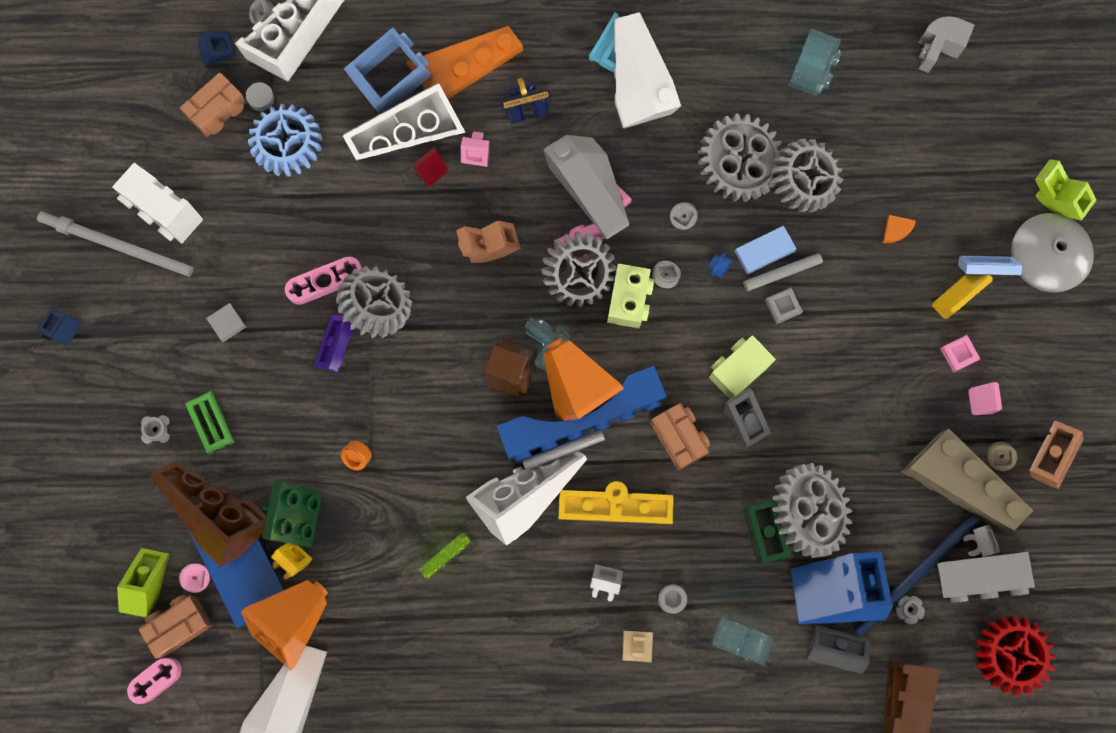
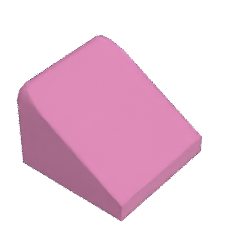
[968,382,1002,415]

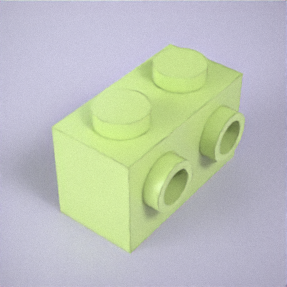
[607,264,654,328]

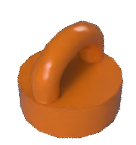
[340,441,372,471]

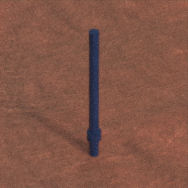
[852,514,981,637]

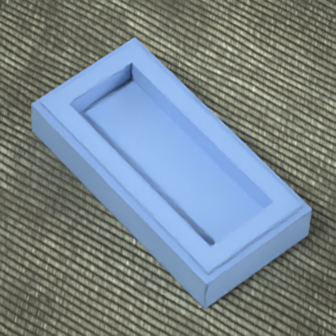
[734,226,796,275]
[958,256,1022,275]

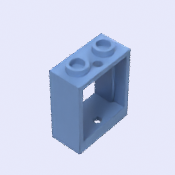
[344,28,432,114]

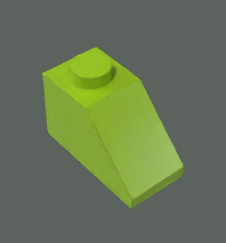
[117,548,169,618]

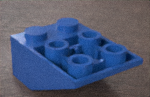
[790,552,893,624]

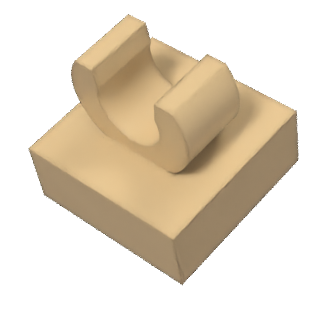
[622,631,653,662]

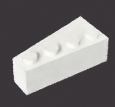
[235,0,344,81]
[343,83,465,160]

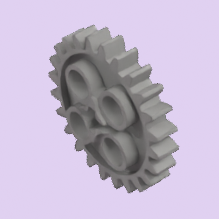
[698,114,782,202]
[772,463,852,558]

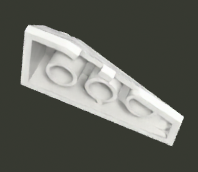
[466,451,587,545]

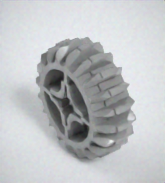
[770,139,844,212]
[541,232,616,307]
[336,266,412,339]

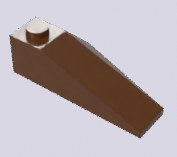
[151,462,267,567]

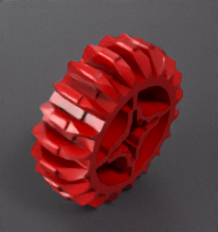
[974,616,1057,696]

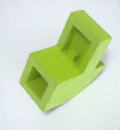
[1035,159,1096,221]

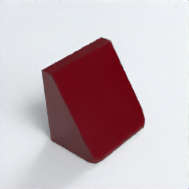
[414,148,448,187]

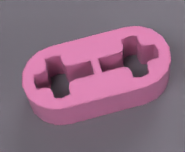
[127,658,181,704]

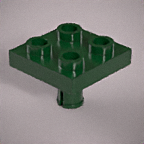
[262,481,323,548]

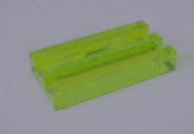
[419,533,472,579]

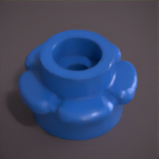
[708,252,732,279]

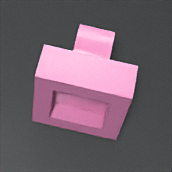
[461,131,490,167]

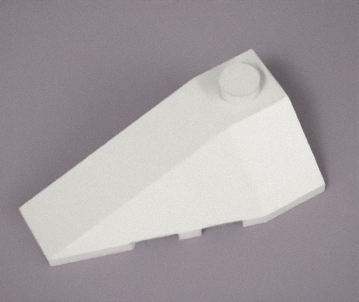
[614,12,681,128]
[240,646,327,733]

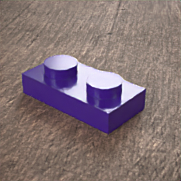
[314,315,353,372]

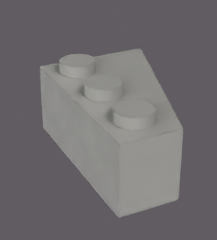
[938,552,1035,603]

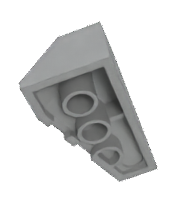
[543,135,629,240]

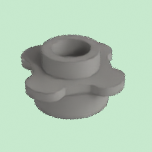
[141,415,170,444]

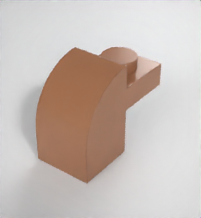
[456,221,521,263]

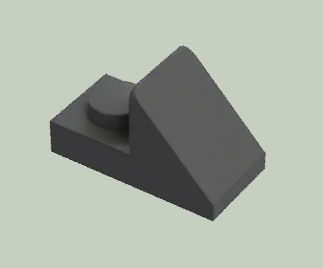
[723,388,771,447]

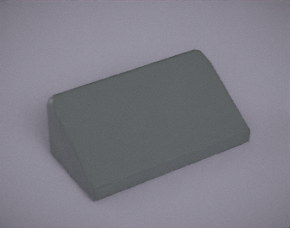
[807,625,870,673]

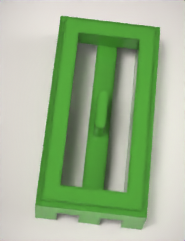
[185,391,235,454]

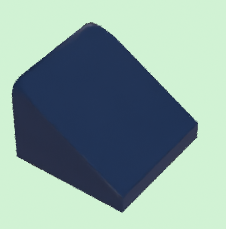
[198,32,235,65]
[37,308,81,346]

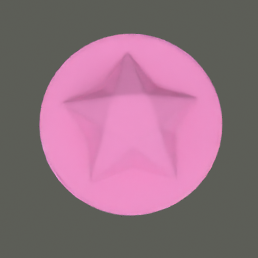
[179,563,210,593]

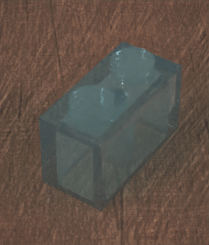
[788,29,842,97]

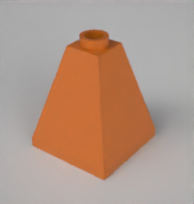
[543,338,623,421]
[241,580,328,670]

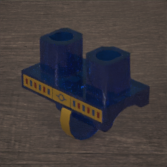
[500,77,550,124]

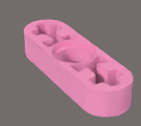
[285,257,362,305]

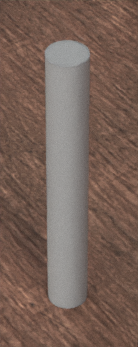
[743,253,823,292]
[522,430,605,470]

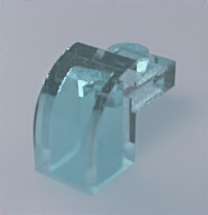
[525,318,572,373]
[711,617,775,666]

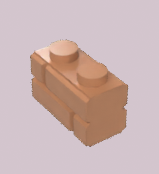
[180,72,246,137]
[650,403,710,471]
[1029,421,1084,489]
[139,594,213,658]

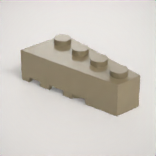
[901,429,1034,533]

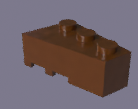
[484,338,538,399]
[883,662,940,733]

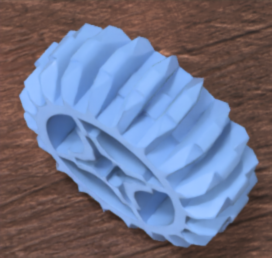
[248,104,322,177]

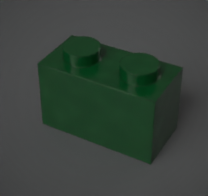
[742,500,791,565]

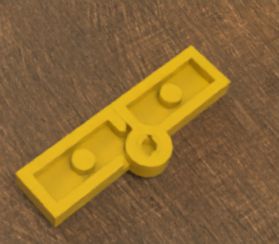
[559,481,673,524]

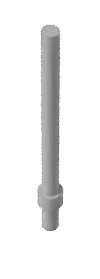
[37,211,193,277]

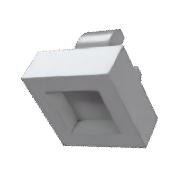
[963,525,1000,557]
[590,564,623,601]

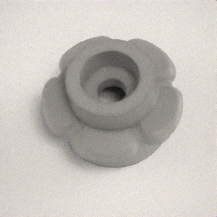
[896,596,925,624]

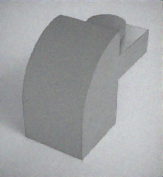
[918,17,975,73]

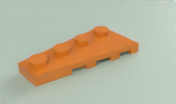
[406,26,523,99]

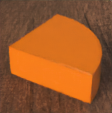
[882,215,916,243]

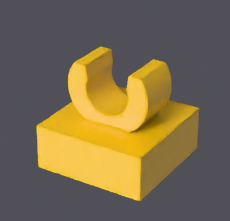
[272,543,312,580]

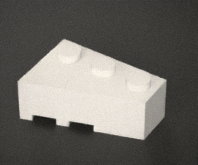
[113,163,203,244]

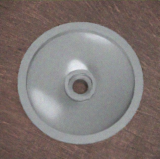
[1011,213,1094,292]

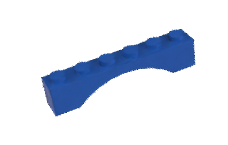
[497,366,667,463]

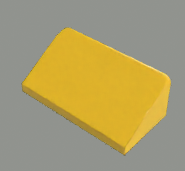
[932,274,993,319]

